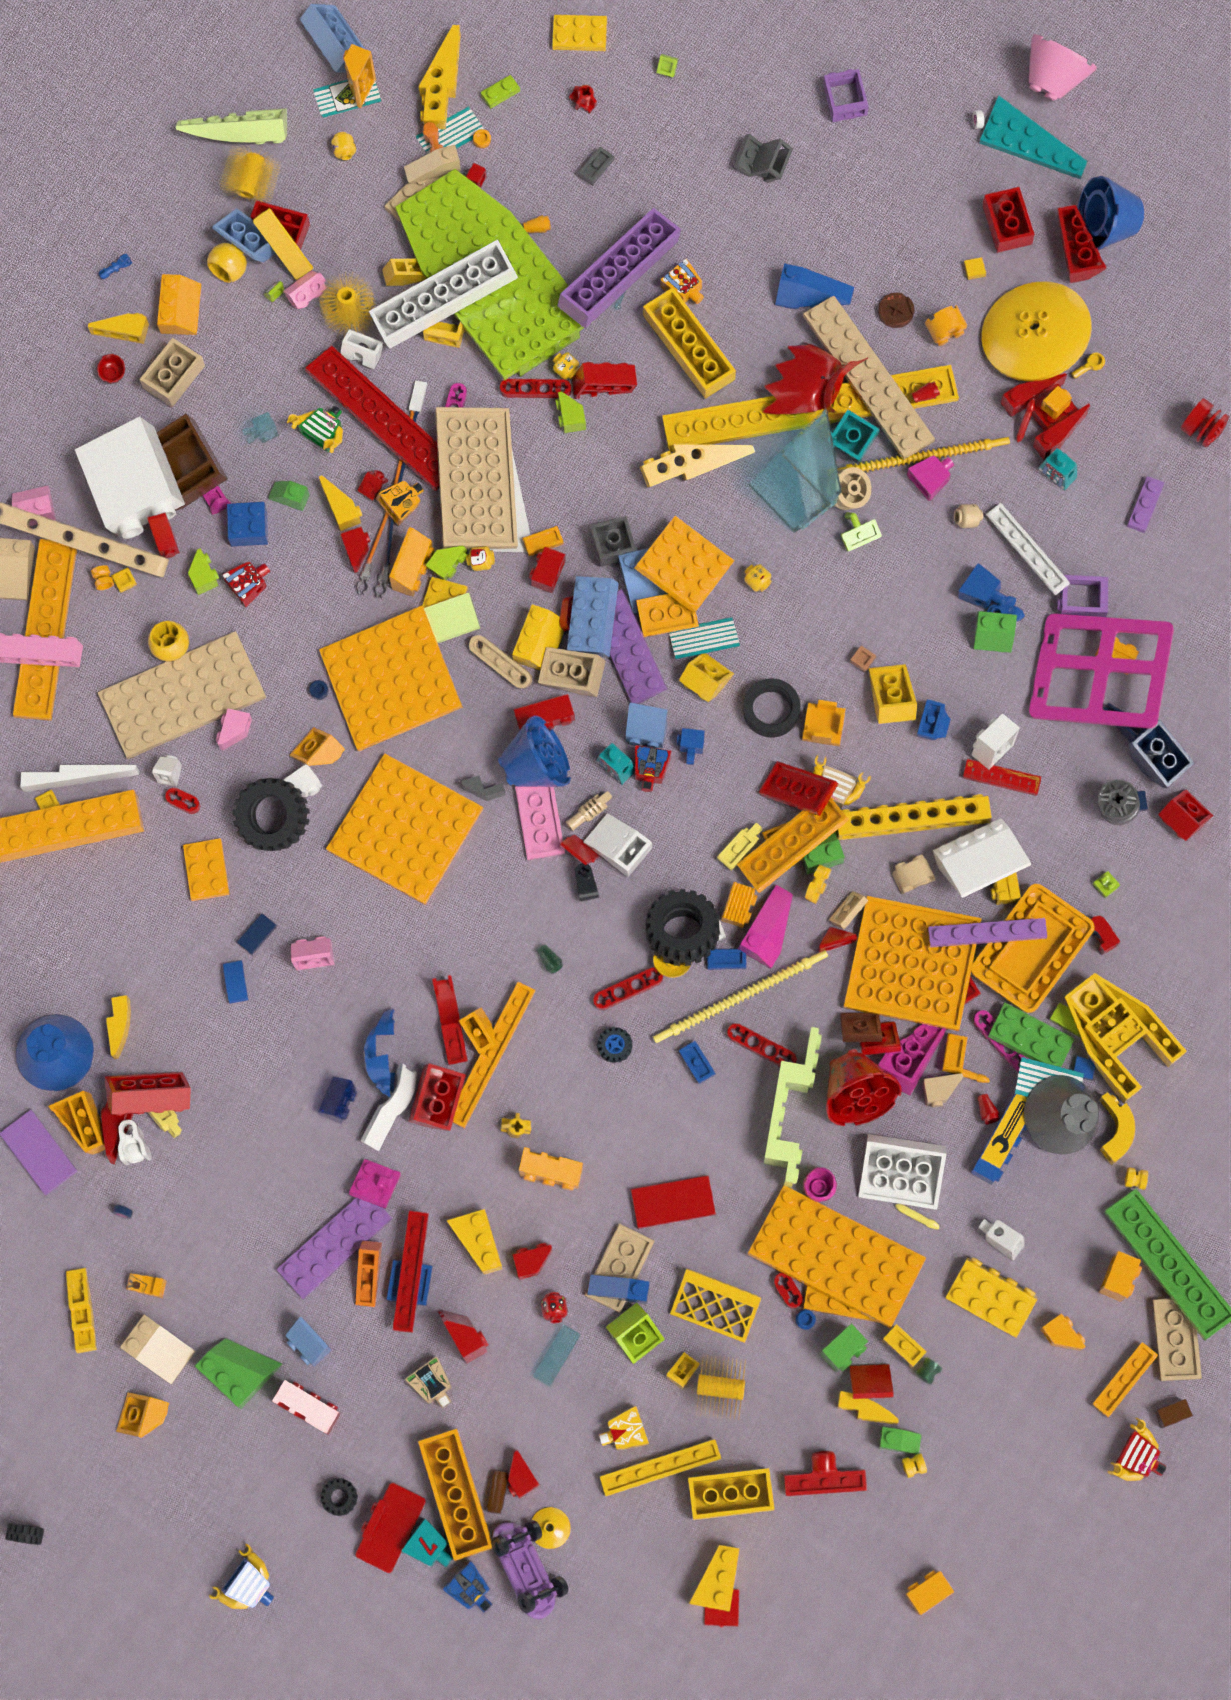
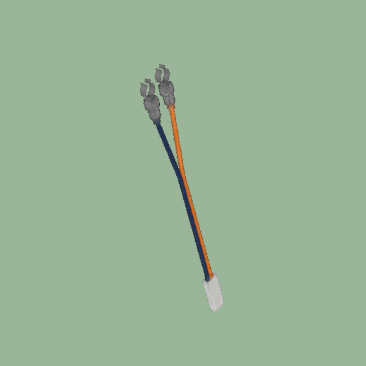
[357,381,427,599]

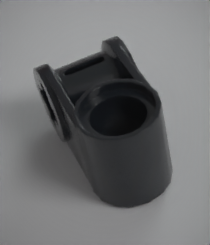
[575,863,599,902]

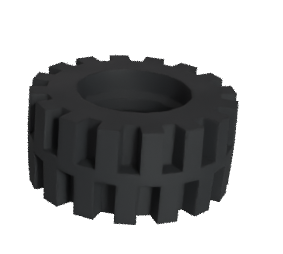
[5,1523,44,1545]

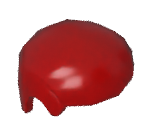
[97,354,125,384]

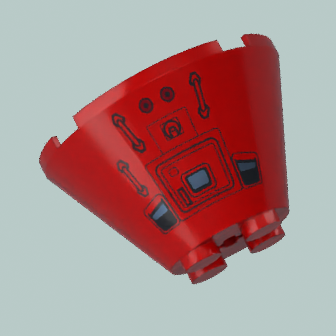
[826,1049,902,1126]

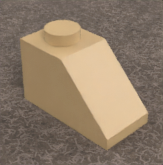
[922,1073,963,1108]

